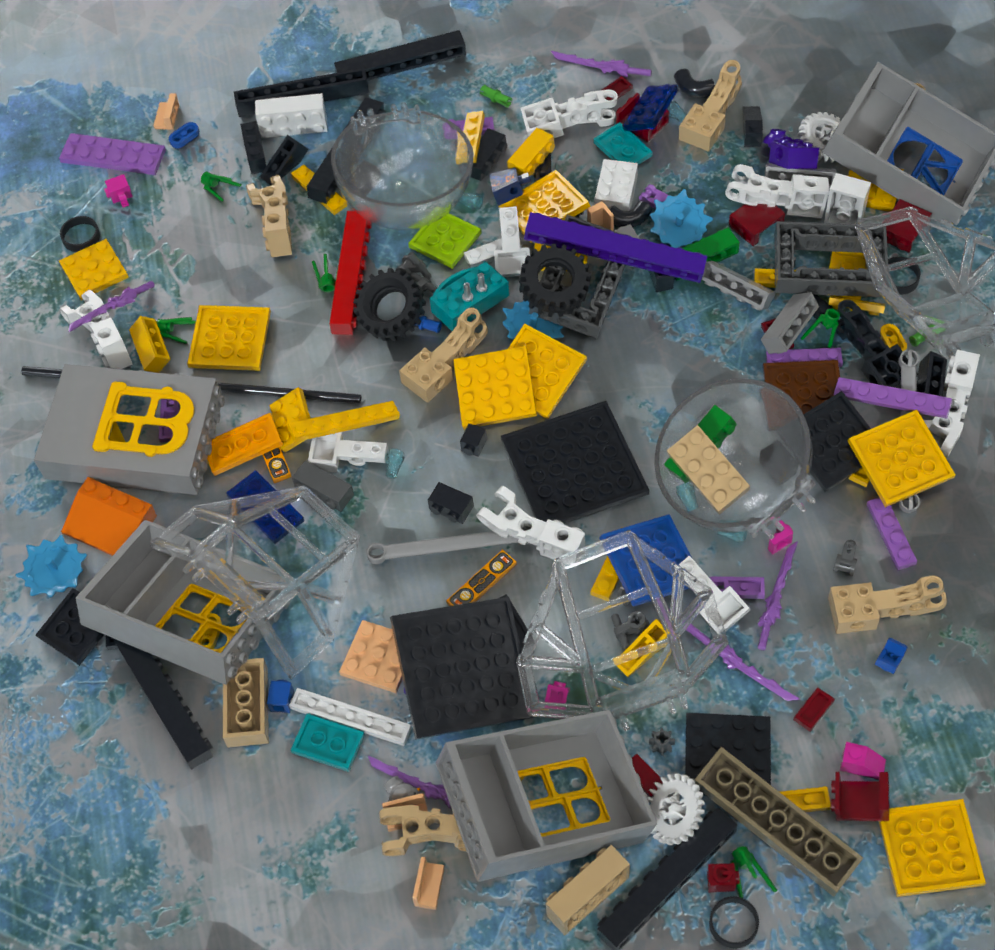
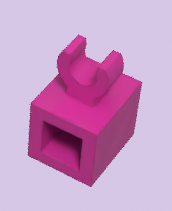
[104,174,133,208]

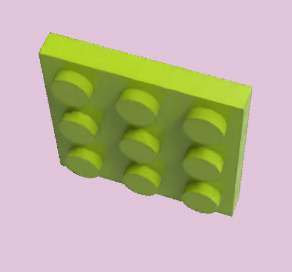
[408,208,482,269]

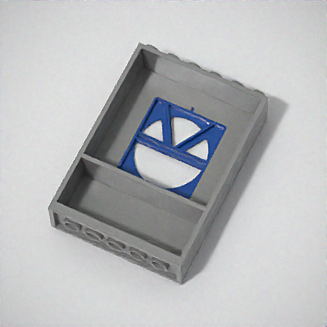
[822,62,995,230]

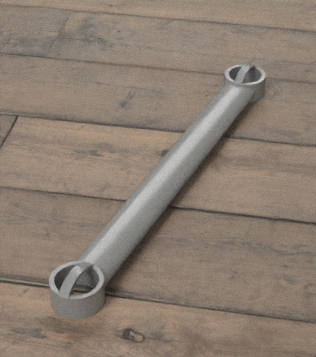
[898,349,920,514]
[366,526,531,564]

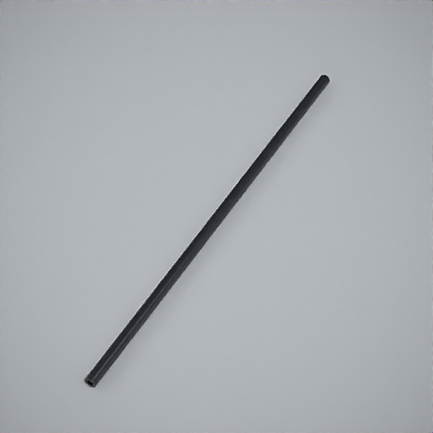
[21,366,361,404]

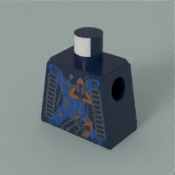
[489,168,531,206]

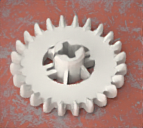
[798,112,840,163]
[648,773,705,845]

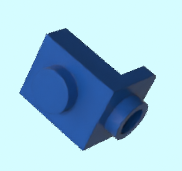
[875,638,908,674]

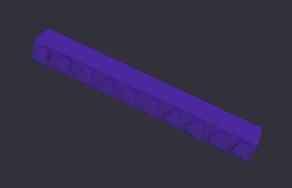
[524,212,707,283]

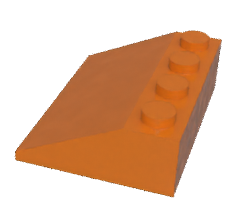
[61,477,157,556]

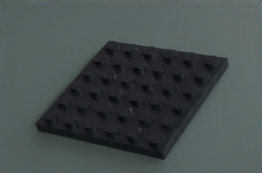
[501,400,650,524]
[390,597,536,740]

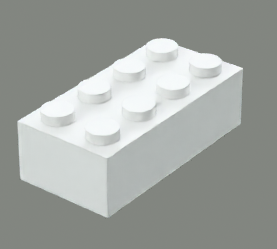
[255,94,327,138]

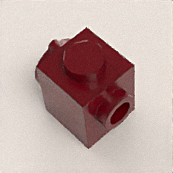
[707,863,740,893]

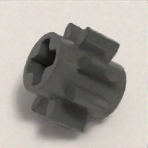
[649,727,675,756]

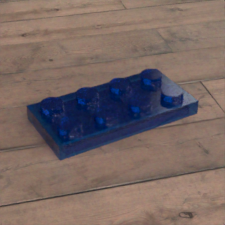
[622,84,678,131]
[226,470,305,544]

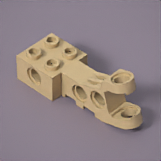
[679,60,742,151]
[246,175,292,257]
[399,308,488,403]
[828,575,947,634]
[379,805,466,856]

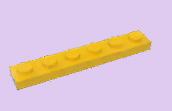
[288,401,400,442]

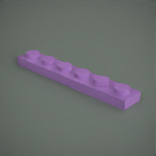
[834,377,953,419]

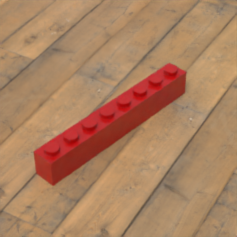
[329,211,372,335]

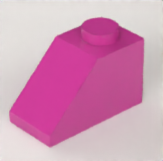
[840,742,886,780]

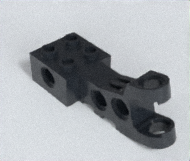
[836,300,918,389]

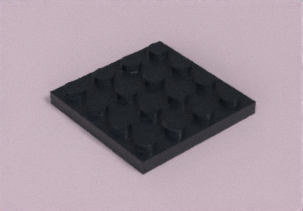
[779,391,871,492]
[685,712,771,796]

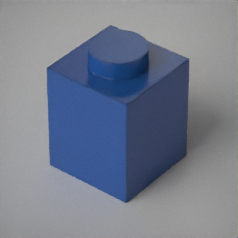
[267,679,294,713]

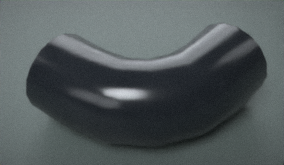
[674,69,715,98]
[610,201,652,228]

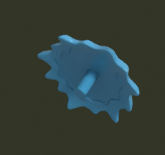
[650,189,713,248]
[502,300,564,339]
[15,535,87,598]

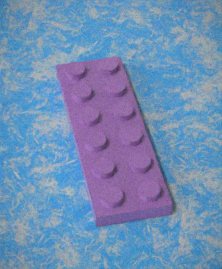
[59,133,166,175]

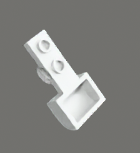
[494,206,530,278]
[308,432,388,473]
[674,556,751,636]

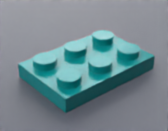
[593,122,653,165]
[291,714,365,772]

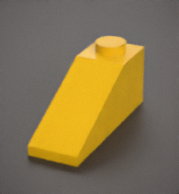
[613,619,674,677]

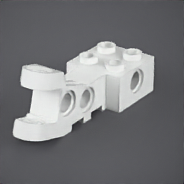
[521,90,618,138]
[725,164,829,218]
[60,290,132,369]
[924,350,980,457]
[476,486,585,568]

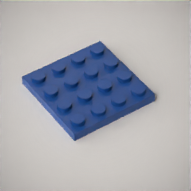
[599,514,692,607]

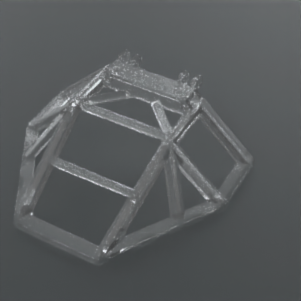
[855,207,995,359]
[150,486,360,680]
[516,530,729,731]

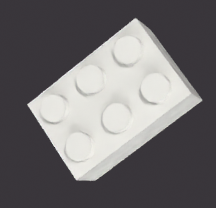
[595,159,638,211]
[824,173,871,225]

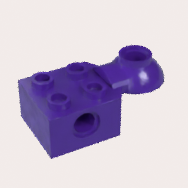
[763,129,820,169]

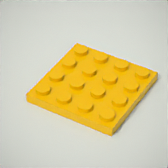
[498,170,590,243]
[187,305,271,371]
[508,323,587,419]
[453,346,537,429]
[848,410,956,507]
[879,799,986,897]

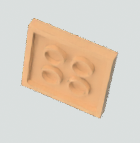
[339,620,403,693]

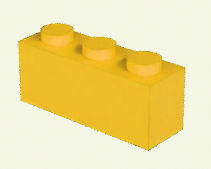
[507,128,555,176]
[129,316,170,373]

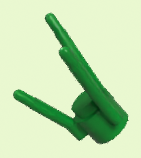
[200,171,241,202]
[312,254,338,292]
[801,309,840,348]
[156,317,196,344]
[730,846,777,898]

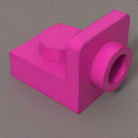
[768,520,793,554]
[543,681,570,713]

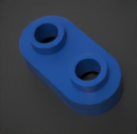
[169,122,200,148]

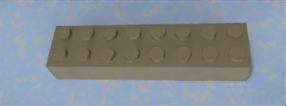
[695,747,863,897]

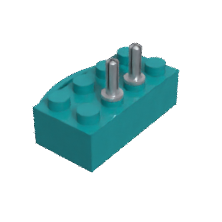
[430,261,509,331]

